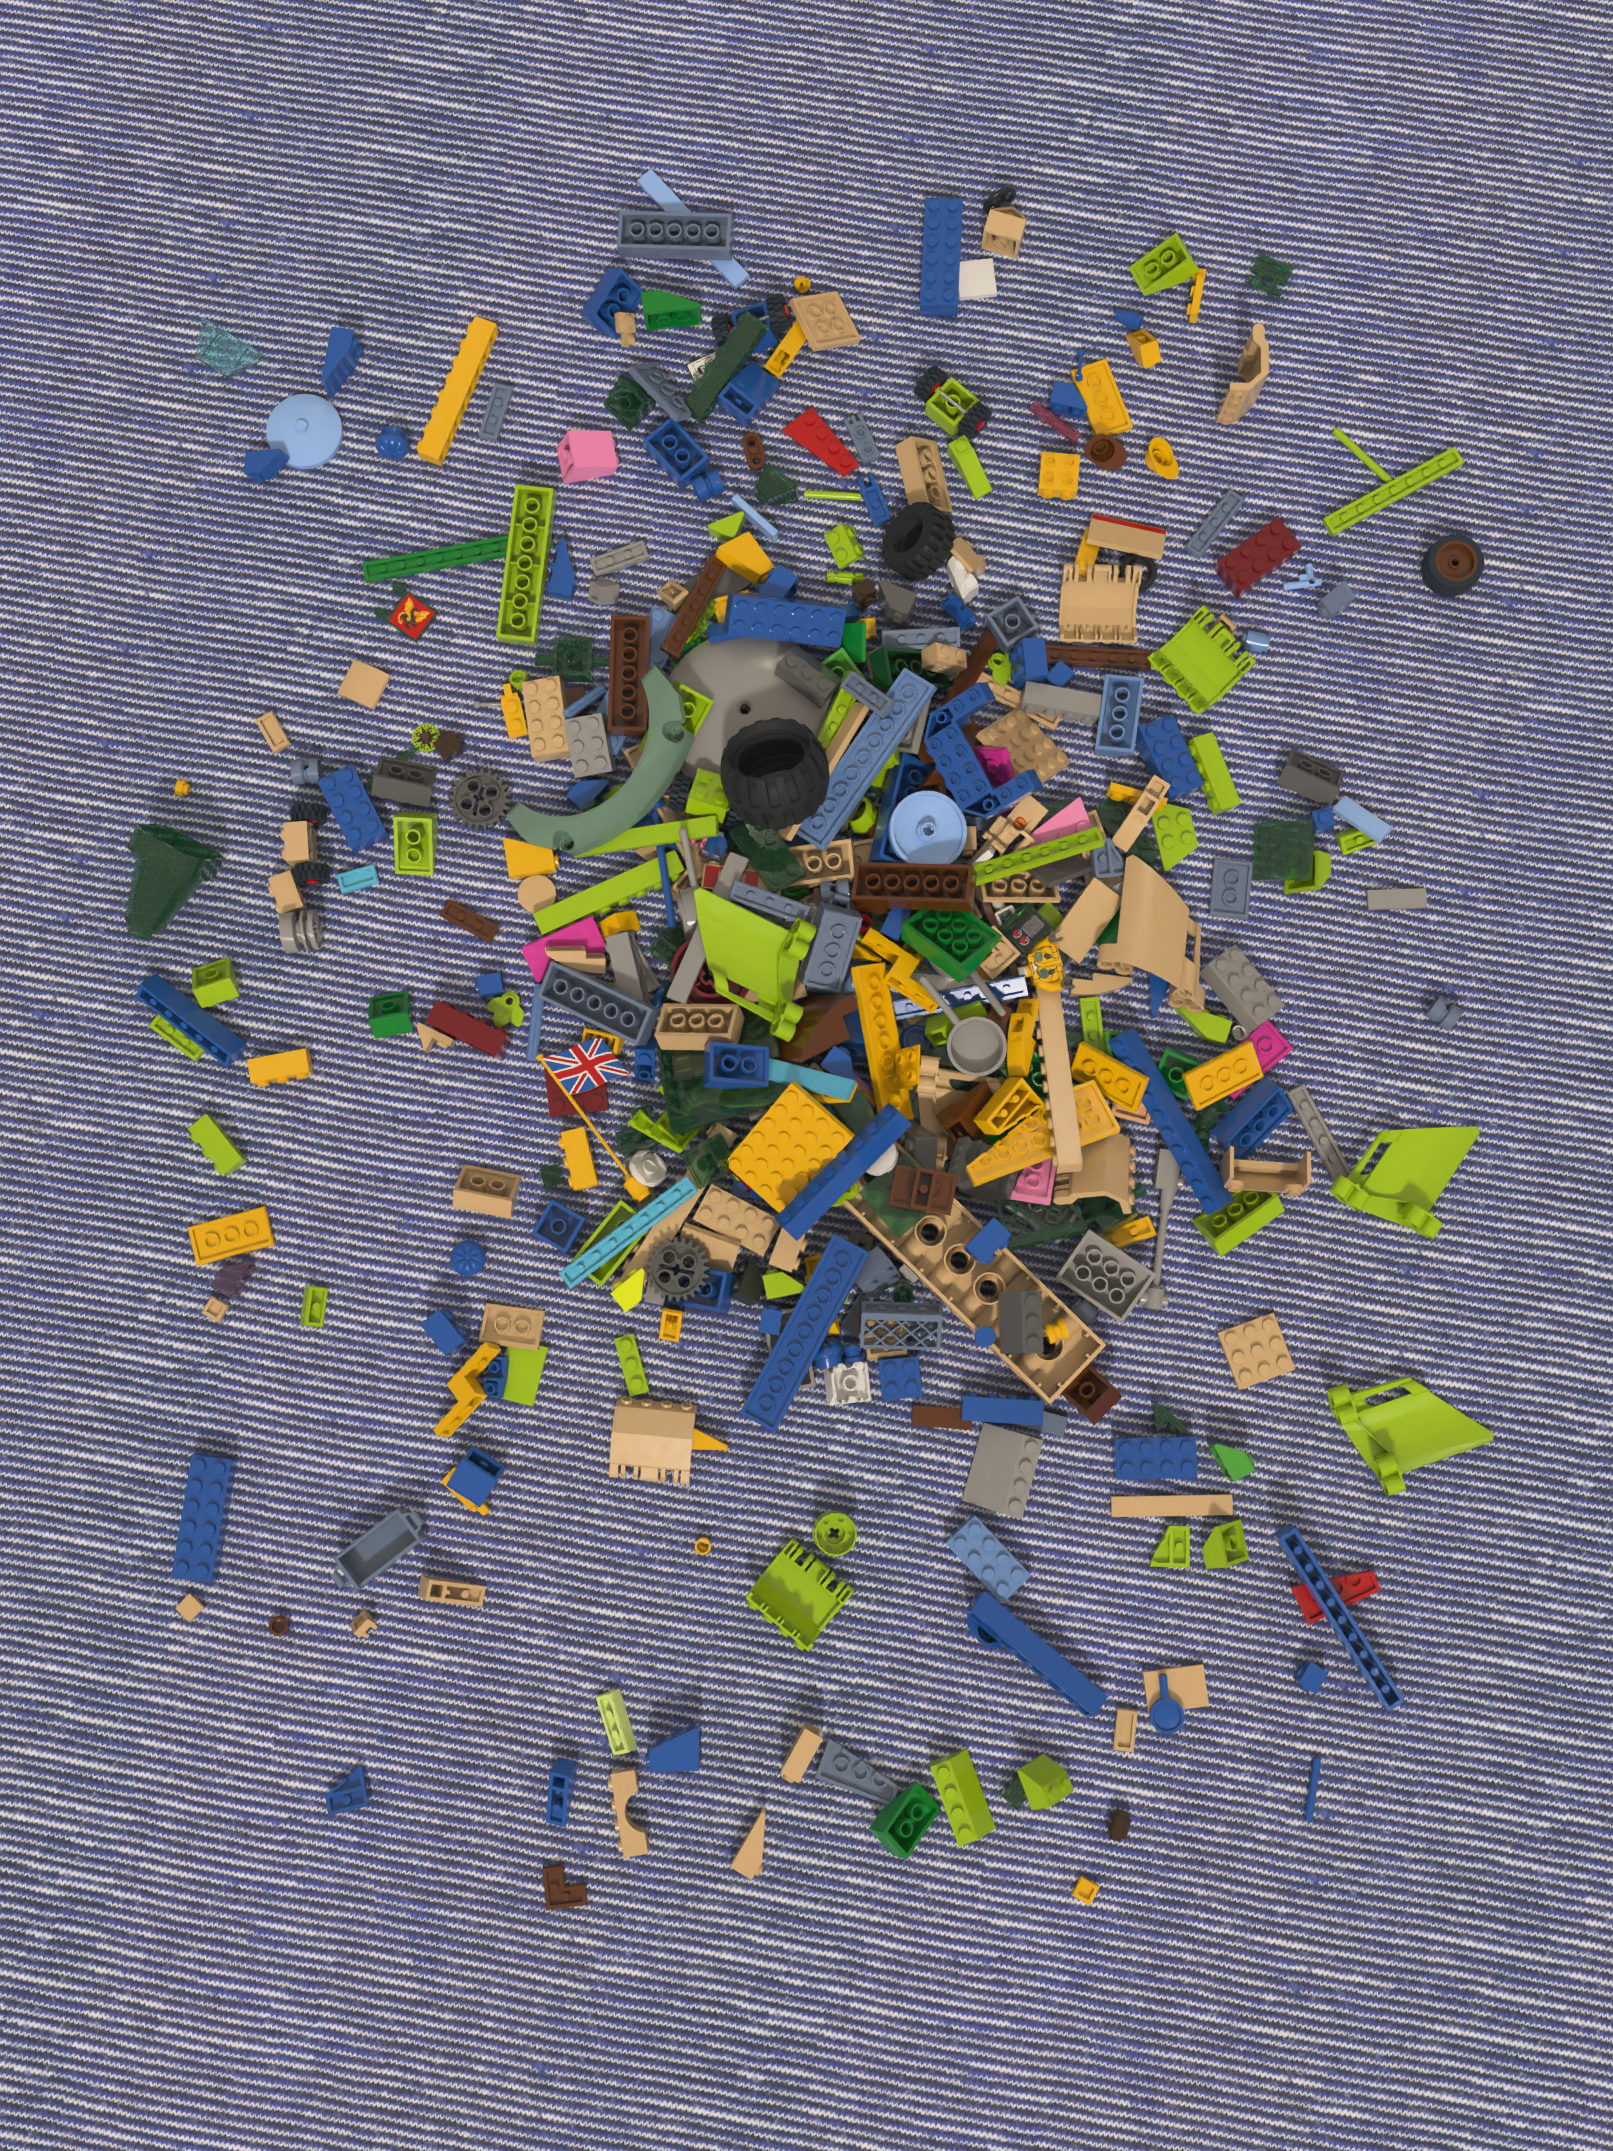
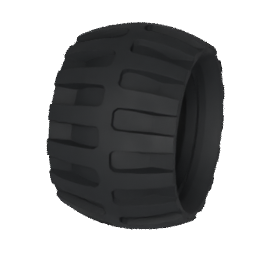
[721,717,830,830]

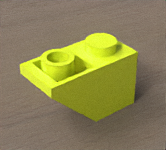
[610,1268,645,1313]

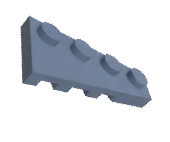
[628,361,692,422]
[815,1737,899,1805]

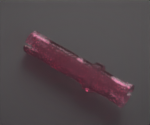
[1029,401,1081,444]

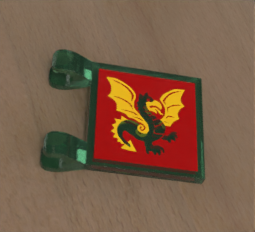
[374,582,439,644]

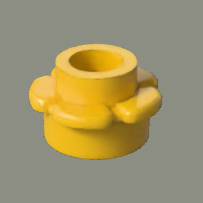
[175,779,190,798]

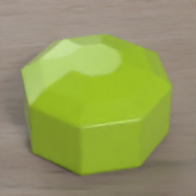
[509,670,529,690]

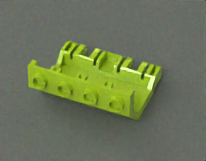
[1147,605,1257,715]
[745,1537,855,1652]

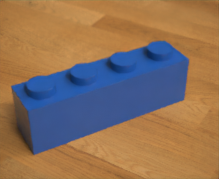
[960,1392,1044,1426]

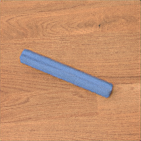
[526,984,544,1061]

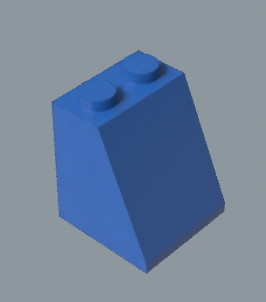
[831,1001,868,1062]
[646,1721,701,1772]

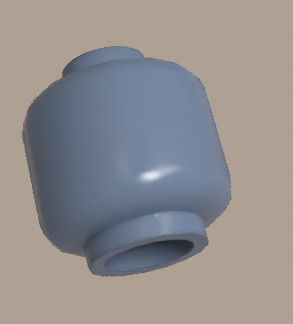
[1068,1295,1098,1325]

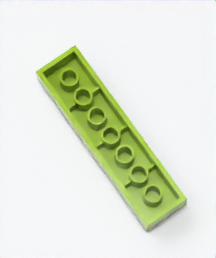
[496,484,557,647]

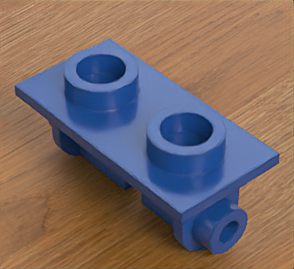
[939,592,978,631]

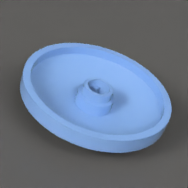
[266,394,343,469]
[888,791,967,864]

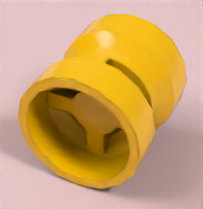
[1043,1318,1070,1344]

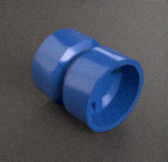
[691,469,725,503]

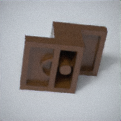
[888,1164,958,1216]

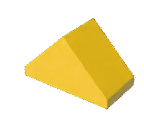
[598,911,641,942]
[659,1308,685,1342]

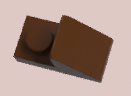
[916,767,947,796]

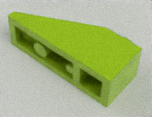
[947,435,992,500]

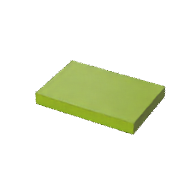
[501,1346,549,1406]

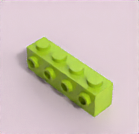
[1186,732,1241,816]

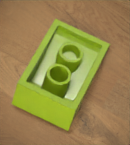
[1129,232,1200,296]
[393,812,438,876]

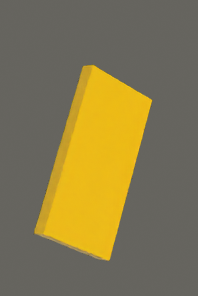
[1070,359,1133,437]
[1182,1040,1264,1111]
[1070,1041,1150,1113]
[188,1206,276,1266]

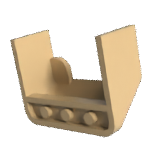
[1220,1146,1311,1196]

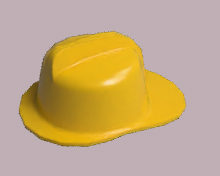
[1145,437,1179,479]

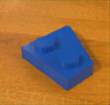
[325,1766,370,1816]

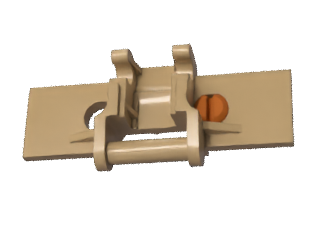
[966,795,1049,865]

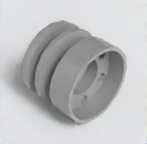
[279,909,323,954]

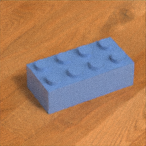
[944,1514,1031,1604]

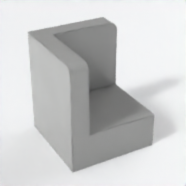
[588,579,620,605]

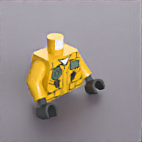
[1017,930,1075,992]

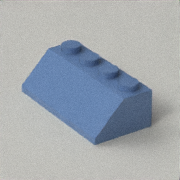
[1095,674,1145,757]

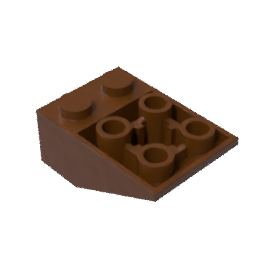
[935,1081,993,1145]

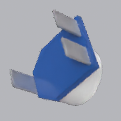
[700,832,728,863]

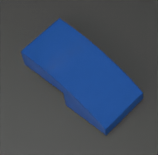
[483,1355,508,1399]

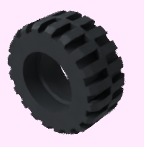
[882,502,955,581]

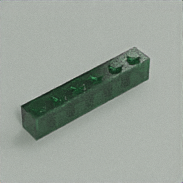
[683,311,769,424]

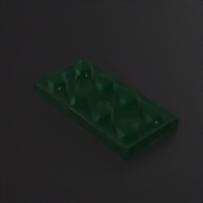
[729,822,806,893]

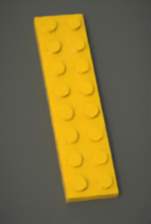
[851,962,914,1120]

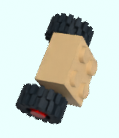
[281,803,330,886]

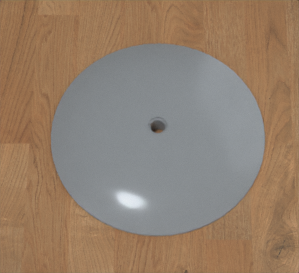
[669,637,833,783]

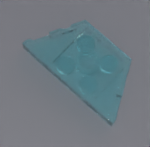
[196,318,265,379]

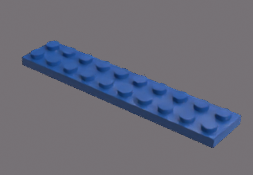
[740,1234,870,1433]

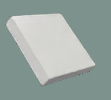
[959,258,997,301]

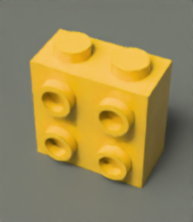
[1037,452,1080,500]

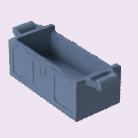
[798,893,863,993]
[330,1505,428,1591]

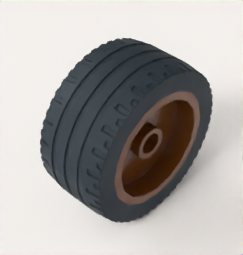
[1421,534,1485,597]

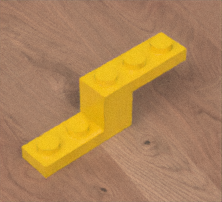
[861,927,939,1014]
[433,1342,501,1438]

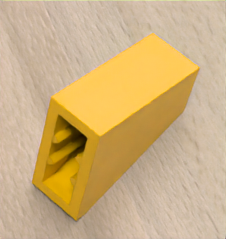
[764,320,806,378]
[714,531,775,585]
[503,838,560,880]

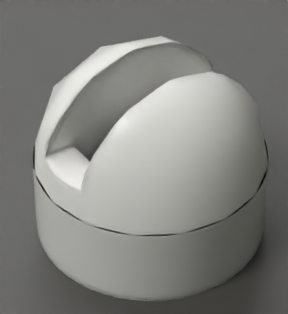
[1232,1024,1249,1041]

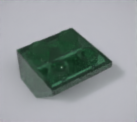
[647,926,686,971]

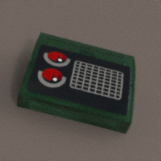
[998,903,1054,956]

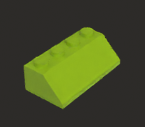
[638,679,714,753]
[1192,1190,1285,1257]
[570,1200,646,1287]
[929,1748,996,1847]

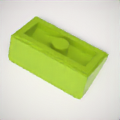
[1335,827,1377,856]
[300,1285,328,1327]

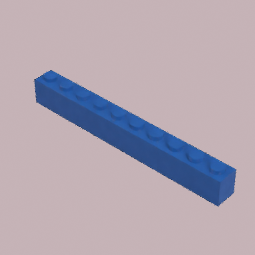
[1108,1027,1233,1215]
[1273,1523,1405,1712]

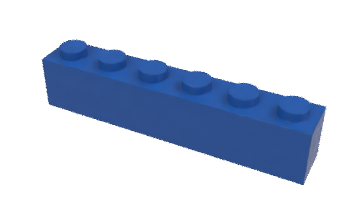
[136,973,247,1067]

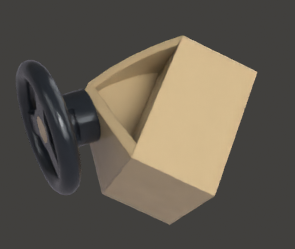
[981,186,1027,259]

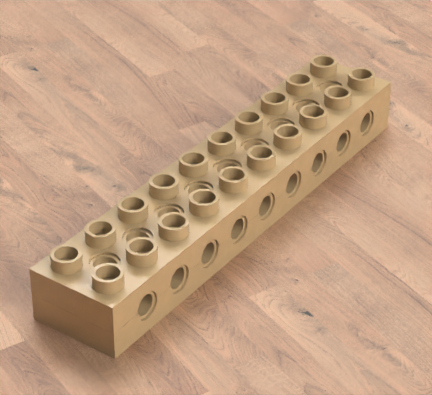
[758,1062,1106,1404]

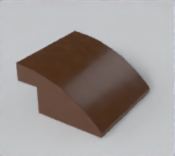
[763,993,858,1062]

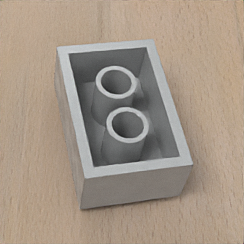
[564,713,617,778]

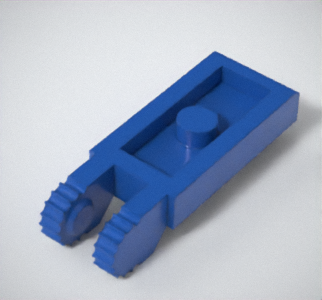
[856,472,892,527]

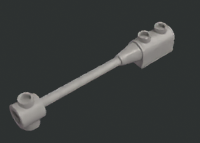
[1138,1148,1184,1310]

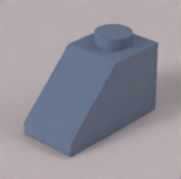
[1317,581,1355,621]

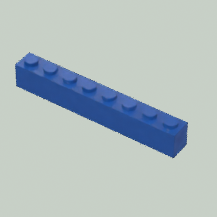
[774,1102,912,1241]
[964,1591,1108,1718]

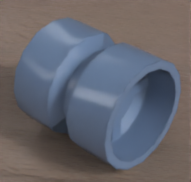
[290,758,323,785]
[820,879,850,906]
[1424,995,1463,1031]

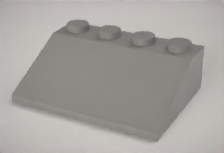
[1055,1229,1157,1323]
[962,1422,1043,1519]

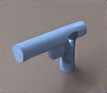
[1282,563,1322,591]

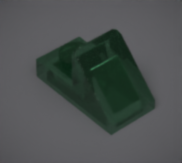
[1151,1401,1188,1434]

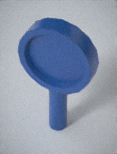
[1149,1674,1185,1734]

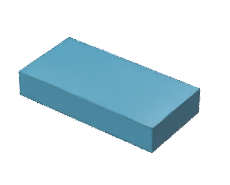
[337,864,380,894]

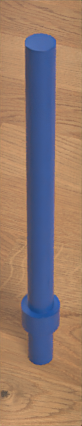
[651,812,676,928]

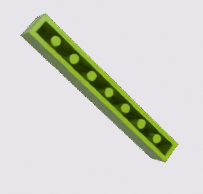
[533,850,685,936]

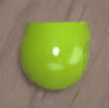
[848,796,878,834]

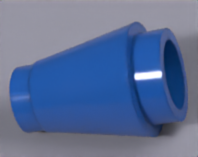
[1114,309,1144,331]

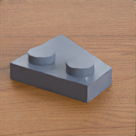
[1090,838,1125,879]

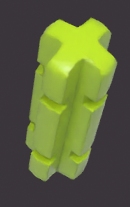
[826,571,864,584]

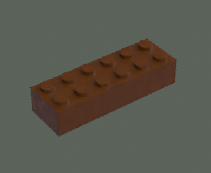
[607,616,652,737]
[851,862,977,911]

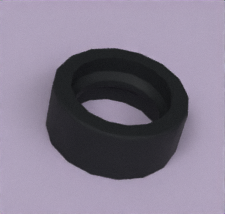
[1119,554,1157,593]

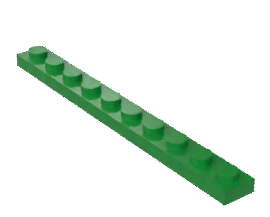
[362,535,554,583]

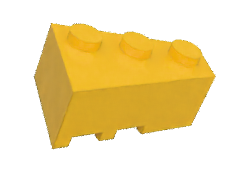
[973,1077,1045,1135]

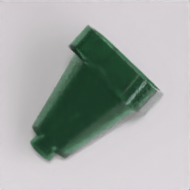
[124,823,224,941]

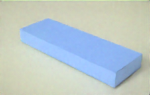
[731,494,778,543]
[1332,796,1392,843]

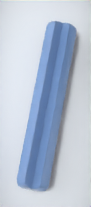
[563,684,607,719]

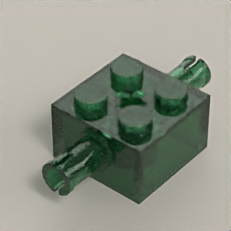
[535,637,610,683]
[1072,1183,1147,1238]

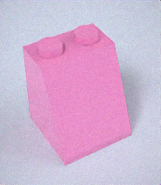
[557,431,619,484]

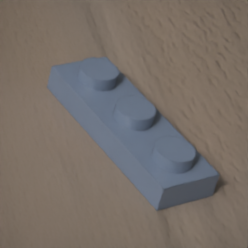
[478,383,513,443]
[840,671,896,719]

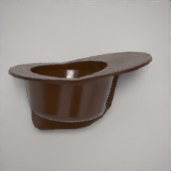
[1084,433,1127,471]

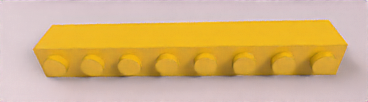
[417,316,499,467]

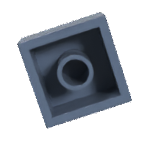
[984,596,1039,654]
[855,1246,901,1301]

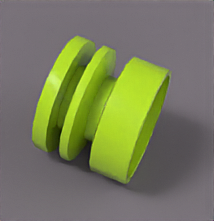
[812,1510,857,1556]

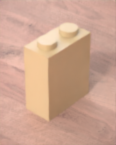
[781,1721,823,1783]

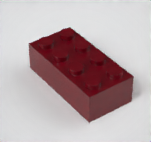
[1213,517,1302,599]
[425,1000,512,1061]

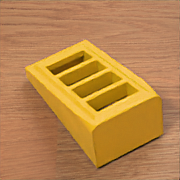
[581,1027,625,1055]

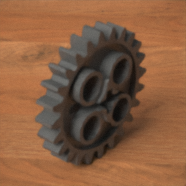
[448,768,512,832]
[644,1237,710,1302]

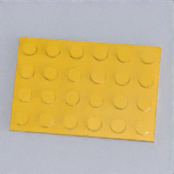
[724,1081,855,1213]

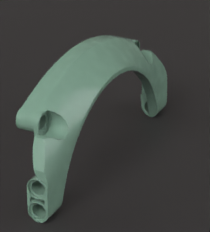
[506,664,695,856]

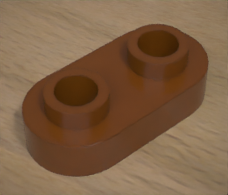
[742,432,766,471]

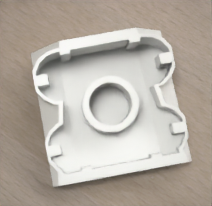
[946,556,979,608]
[823,1361,871,1405]

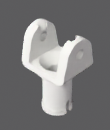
[991,902,1020,930]

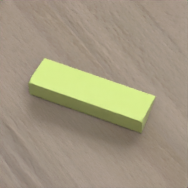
[596,1689,637,1756]

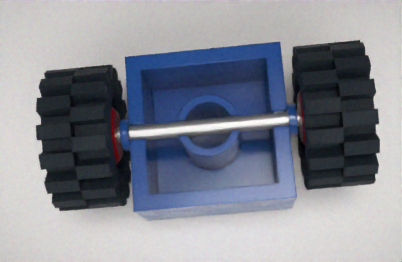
[711,293,793,357]

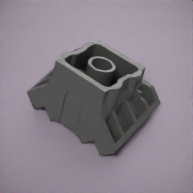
[948,1136,1019,1202]

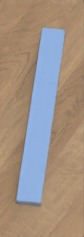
[637,169,749,290]

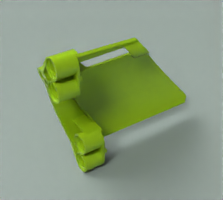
[693,887,817,1042]
[1329,1126,1480,1240]
[1327,1376,1494,1496]

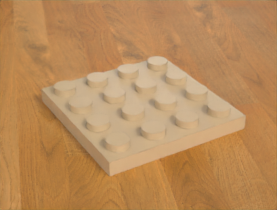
[975,708,1071,784]

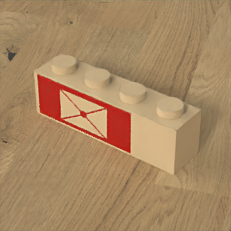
[701,861,783,895]

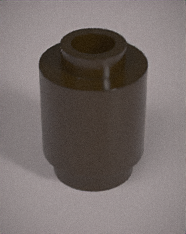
[1106,1809,1131,1842]

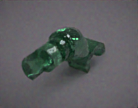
[1194,1095,1232,1153]

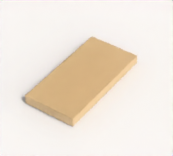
[1053,877,1122,964]

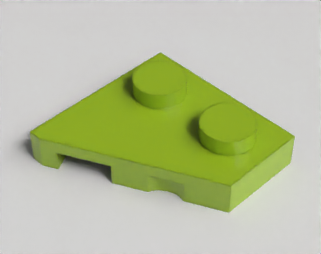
[1149,1525,1190,1567]

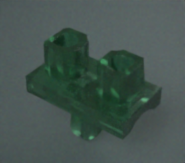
[893,1282,914,1303]

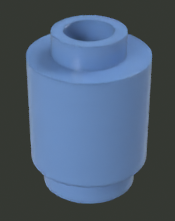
[1240,630,1270,653]

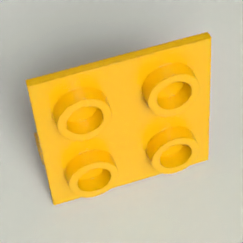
[894,1044,920,1090]

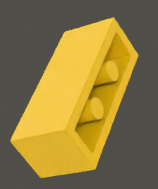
[247,1049,314,1087]
[559,1127,599,1191]

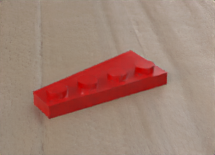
[782,407,859,478]
[1290,1570,1381,1625]

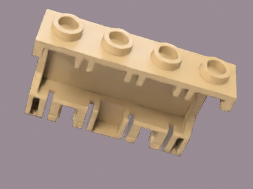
[1216,323,1269,425]
[1058,563,1142,644]
[1053,1133,1136,1214]
[609,1397,697,1485]

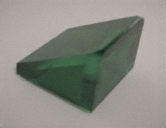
[540,1164,564,1189]

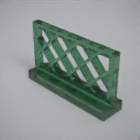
[996,1190,1087,1252]

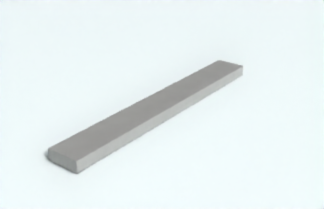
[666,852,749,1005]

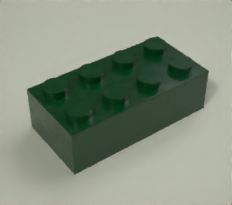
[869,647,949,696]

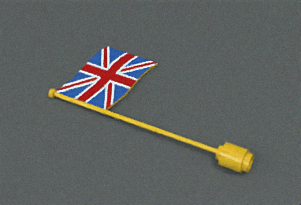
[536,1038,652,1203]

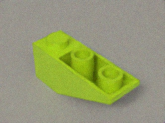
[925,1000,988,1047]
[1172,1007,1233,1046]

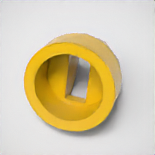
[794,276,810,293]
[695,1537,712,1555]

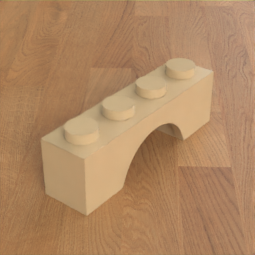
[608,1766,650,1858]

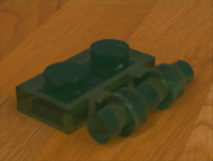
[1245,253,1294,298]

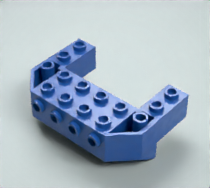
[924,682,1044,818]

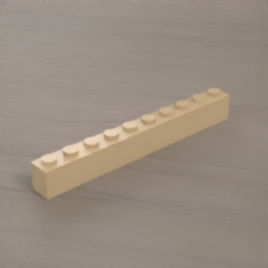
[1031,985,1083,1173]
[611,1123,738,1292]

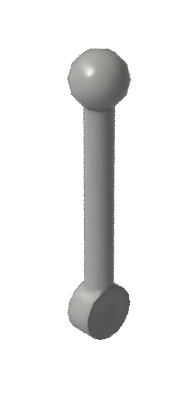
[474,701,502,709]

